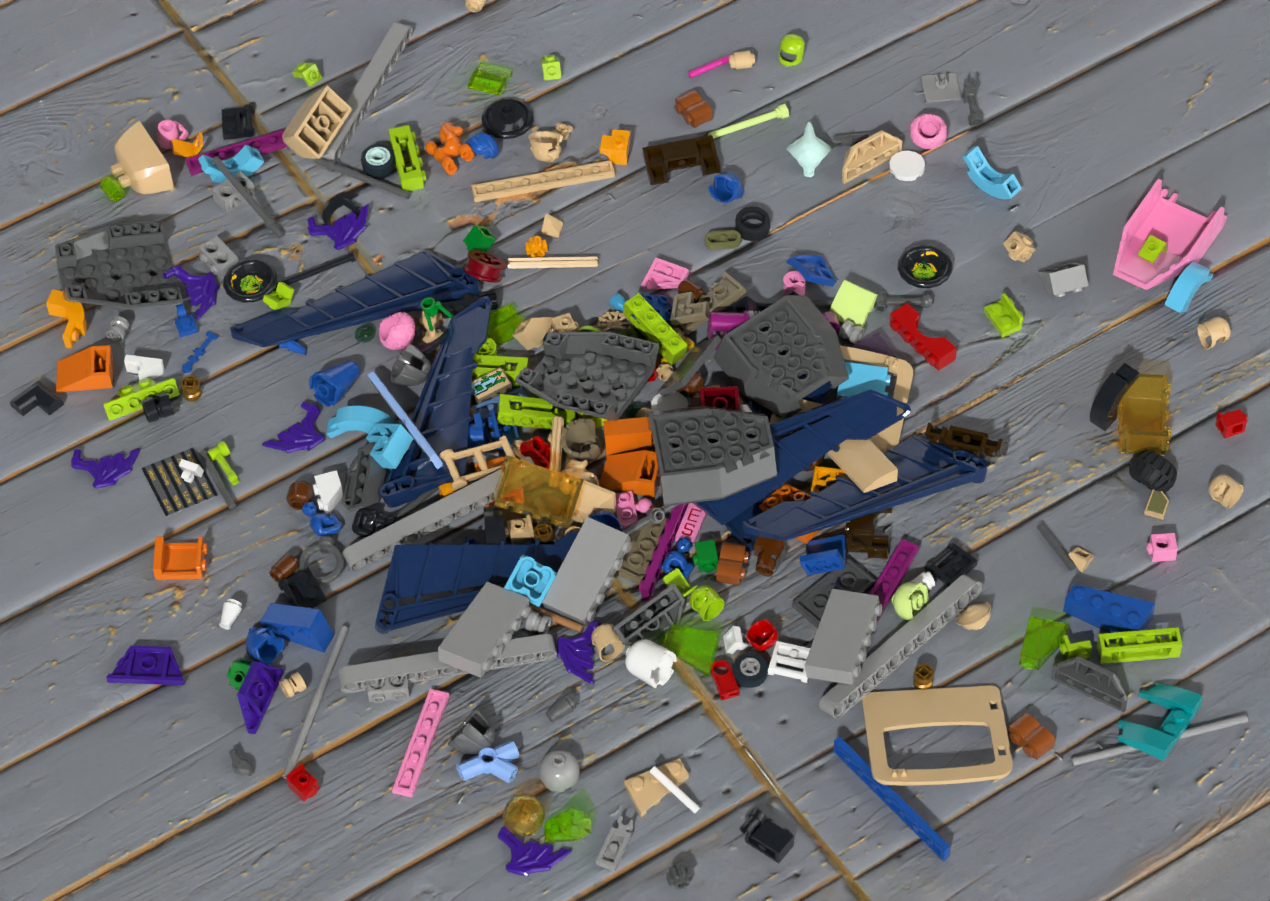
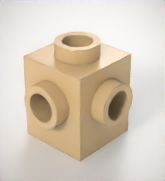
[1003,231,1036,262]
[551,313,579,332]

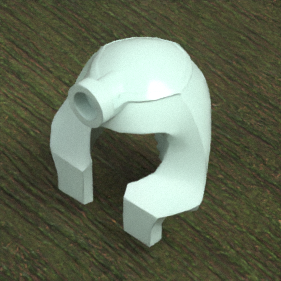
[786,122,832,177]

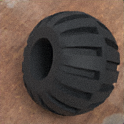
[1129,449,1177,493]

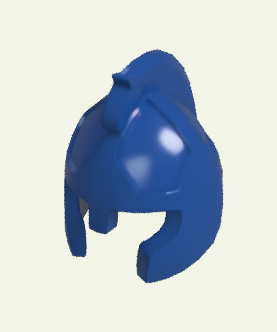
[708,172,744,203]
[246,627,284,665]

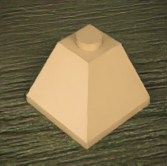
[571,479,617,523]

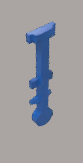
[182,331,218,373]

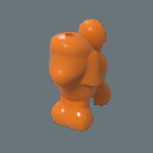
[425,122,474,175]

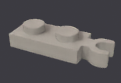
[596,816,634,872]

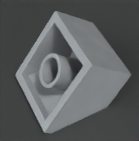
[1038,263,1089,297]

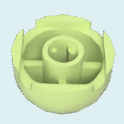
[892,582,929,621]

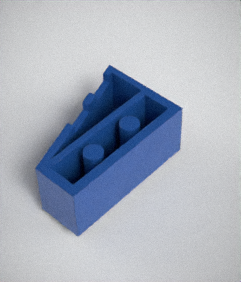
[260,603,335,653]

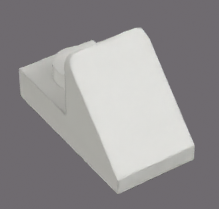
[124,355,165,380]

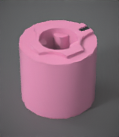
[783,271,805,296]

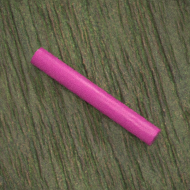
[688,53,733,79]

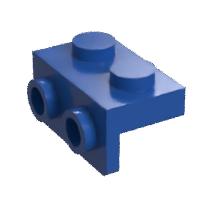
[487,409,519,450]

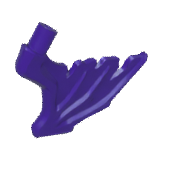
[308,204,369,250]
[163,265,219,319]
[262,401,325,453]
[71,448,140,489]
[557,621,602,685]
[498,820,572,877]

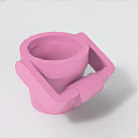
[157,119,188,149]

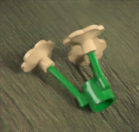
[419,297,454,344]

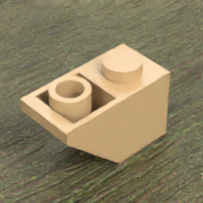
[512,317,553,350]

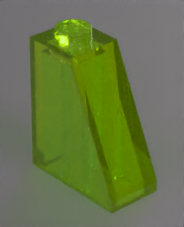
[1019,616,1069,670]
[664,624,719,677]

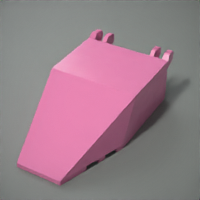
[1113,179,1227,290]

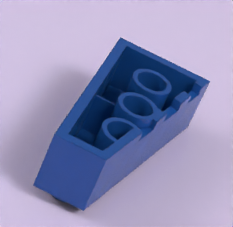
[1063,584,1155,639]

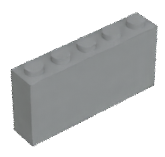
[542,517,632,627]
[438,582,531,678]
[805,589,882,685]

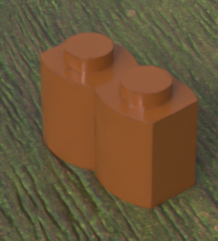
[674,90,712,128]
[716,542,749,585]
[1008,713,1055,760]

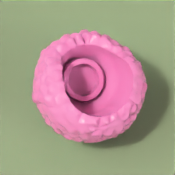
[909,114,947,149]
[379,312,415,350]

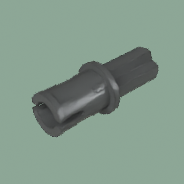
[833,133,869,147]

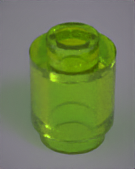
[100,176,125,202]

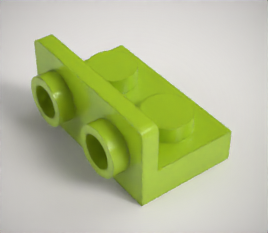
[984,293,1024,337]

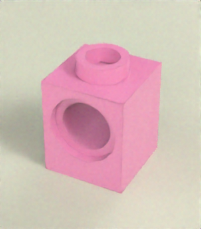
[1146,533,1178,562]

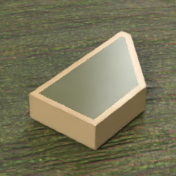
[1144,489,1169,520]

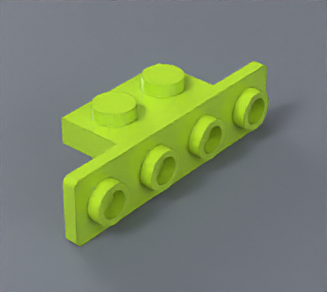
[103,378,180,421]

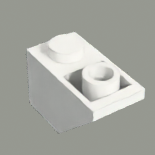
[312,470,343,516]

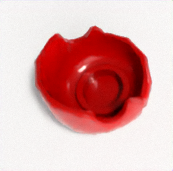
[746,619,778,651]

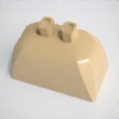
[282,85,352,159]
[110,120,174,195]

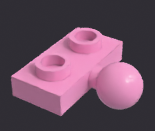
[615,490,653,529]

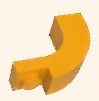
[46,289,87,349]

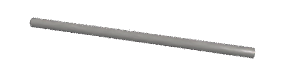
[283,626,348,779]
[1071,714,1248,766]

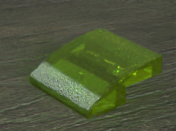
[467,62,513,96]
[487,304,524,347]

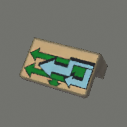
[471,368,512,405]

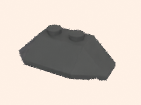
[341,443,386,512]
[612,584,685,646]
[1051,656,1128,713]

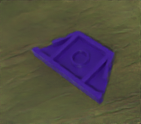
[107,645,185,685]
[237,662,284,734]

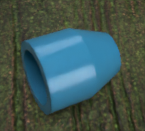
[609,293,627,312]

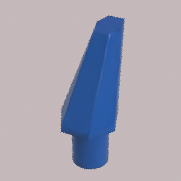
[279,340,306,355]

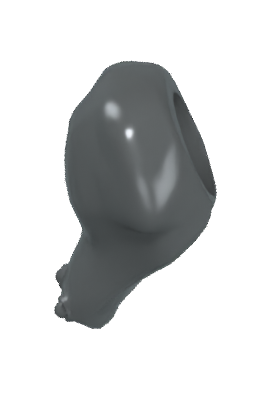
[229,749,254,776]

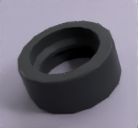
[735,206,770,241]

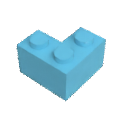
[366,423,414,469]

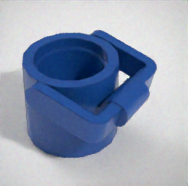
[468,413,489,448]

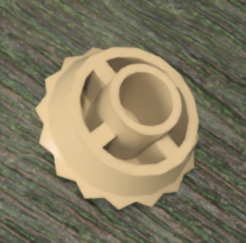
[956,602,991,630]

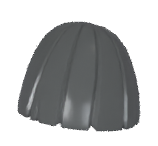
[390,344,431,386]
[448,709,495,755]

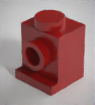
[1215,409,1248,439]
[286,764,319,802]

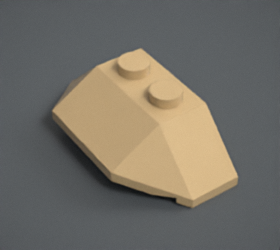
[842,130,902,184]

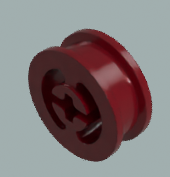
[463,250,507,283]

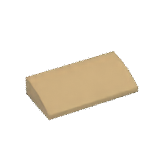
[827,439,898,493]

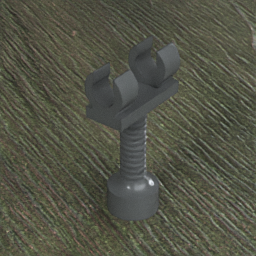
[962,77,983,126]

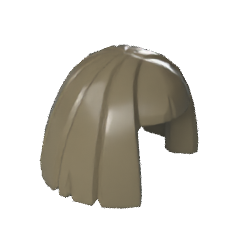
[561,418,603,462]

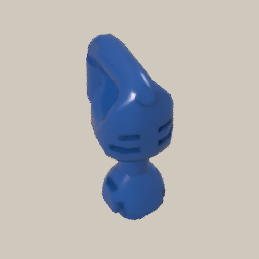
[302,502,342,536]
[661,537,694,579]

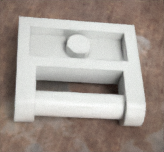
[768,641,811,683]

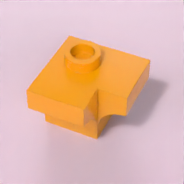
[600,129,630,165]

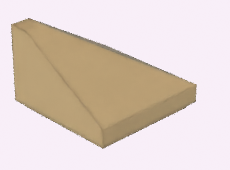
[541,214,564,238]
[1069,547,1094,572]

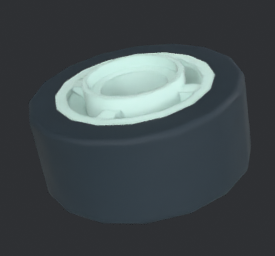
[361,144,396,178]

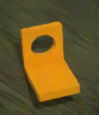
[172,132,203,158]

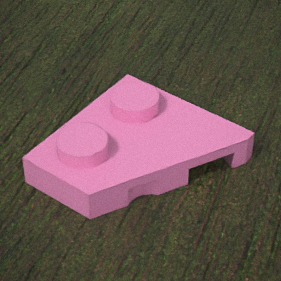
[641,258,689,290]

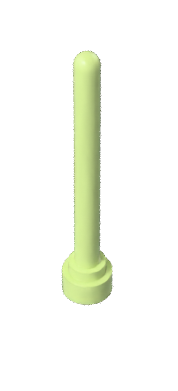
[708,104,789,139]

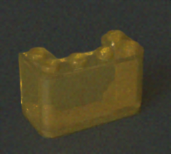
[1117,374,1171,456]
[491,456,584,527]

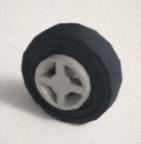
[732,653,768,688]

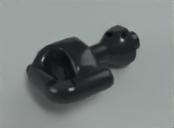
[352,508,398,537]

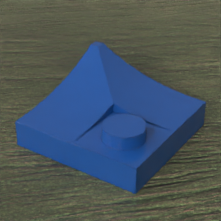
[786,255,837,287]

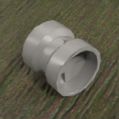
[106,316,129,342]
[839,320,865,345]
[525,611,552,635]

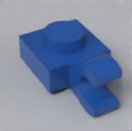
[174,304,198,338]

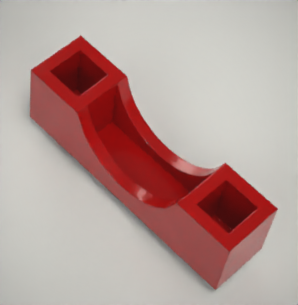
[889,303,956,371]

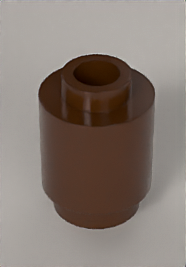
[678,279,706,304]
[269,554,298,582]

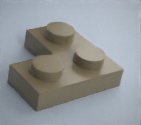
[670,292,710,326]

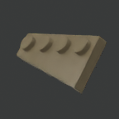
[677,272,747,335]
[616,517,667,585]

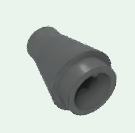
[545,694,576,723]

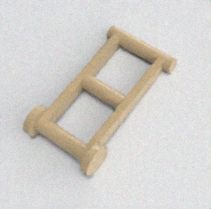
[439,436,517,490]

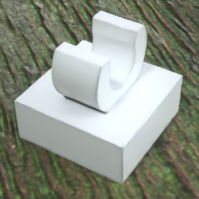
[179,459,204,483]
[723,626,748,654]

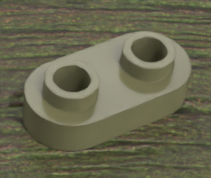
[704,230,741,250]

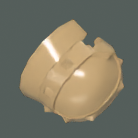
[528,131,563,162]

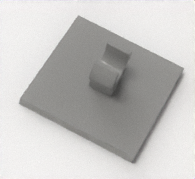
[921,73,961,103]

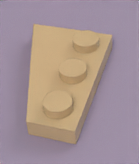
[624,758,689,817]

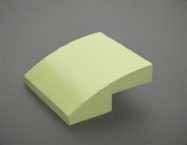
[829,280,878,327]

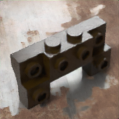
[642,135,720,186]
[925,423,1009,459]
[846,491,893,558]

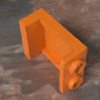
[153,536,208,580]

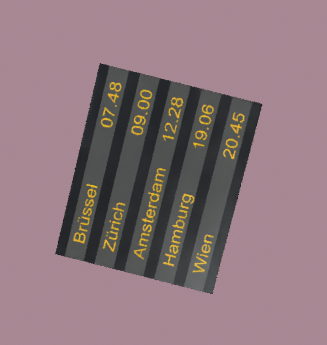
[141,448,218,516]

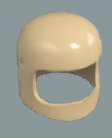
[1197,317,1231,350]
[1208,474,1244,509]
[591,623,625,662]

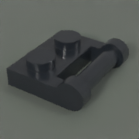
[222,104,255,140]
[925,543,978,587]
[278,567,327,608]

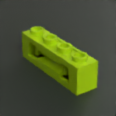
[388,125,426,191]
[623,293,688,366]
[472,355,529,387]
[497,394,575,430]
[1096,627,1182,664]

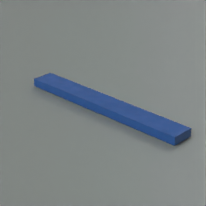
[833,736,950,861]

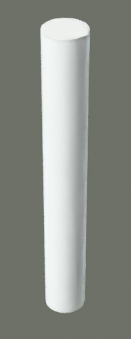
[650,766,700,814]

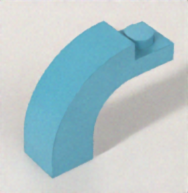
[198,145,265,183]
[962,146,1022,199]
[1164,262,1213,313]
[326,406,396,438]

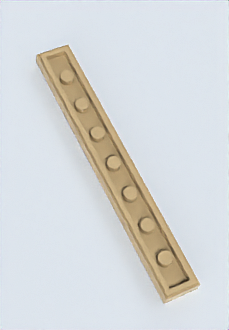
[471,160,615,202]

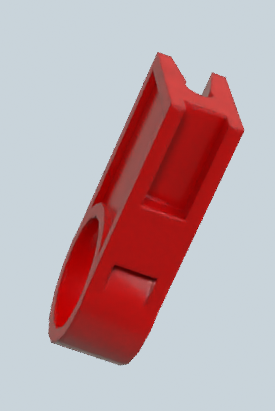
[711,660,740,700]

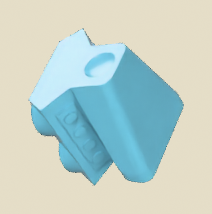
[504,554,557,607]

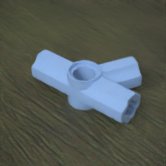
[456,740,519,783]

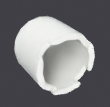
[625,639,677,688]

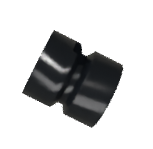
[141,391,174,423]

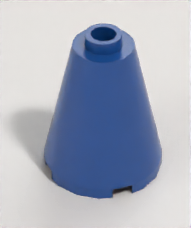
[309,360,360,407]

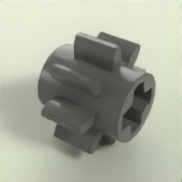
[666,863,693,890]

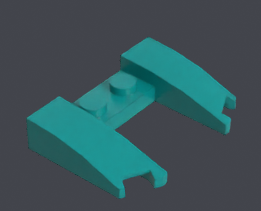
[1118,683,1202,761]

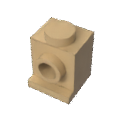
[505,515,534,545]

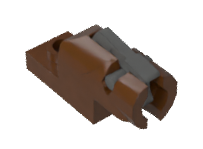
[754,536,787,577]

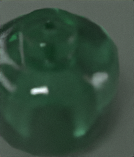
[355,325,375,343]
[625,404,643,419]

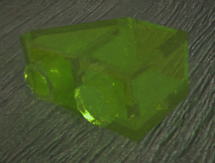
[544,807,591,843]

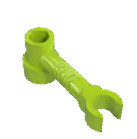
[207,441,239,486]

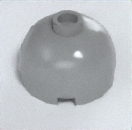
[539,750,580,792]

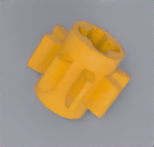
[525,236,548,257]

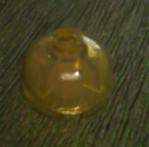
[503,794,545,837]

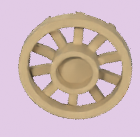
[597,311,632,332]

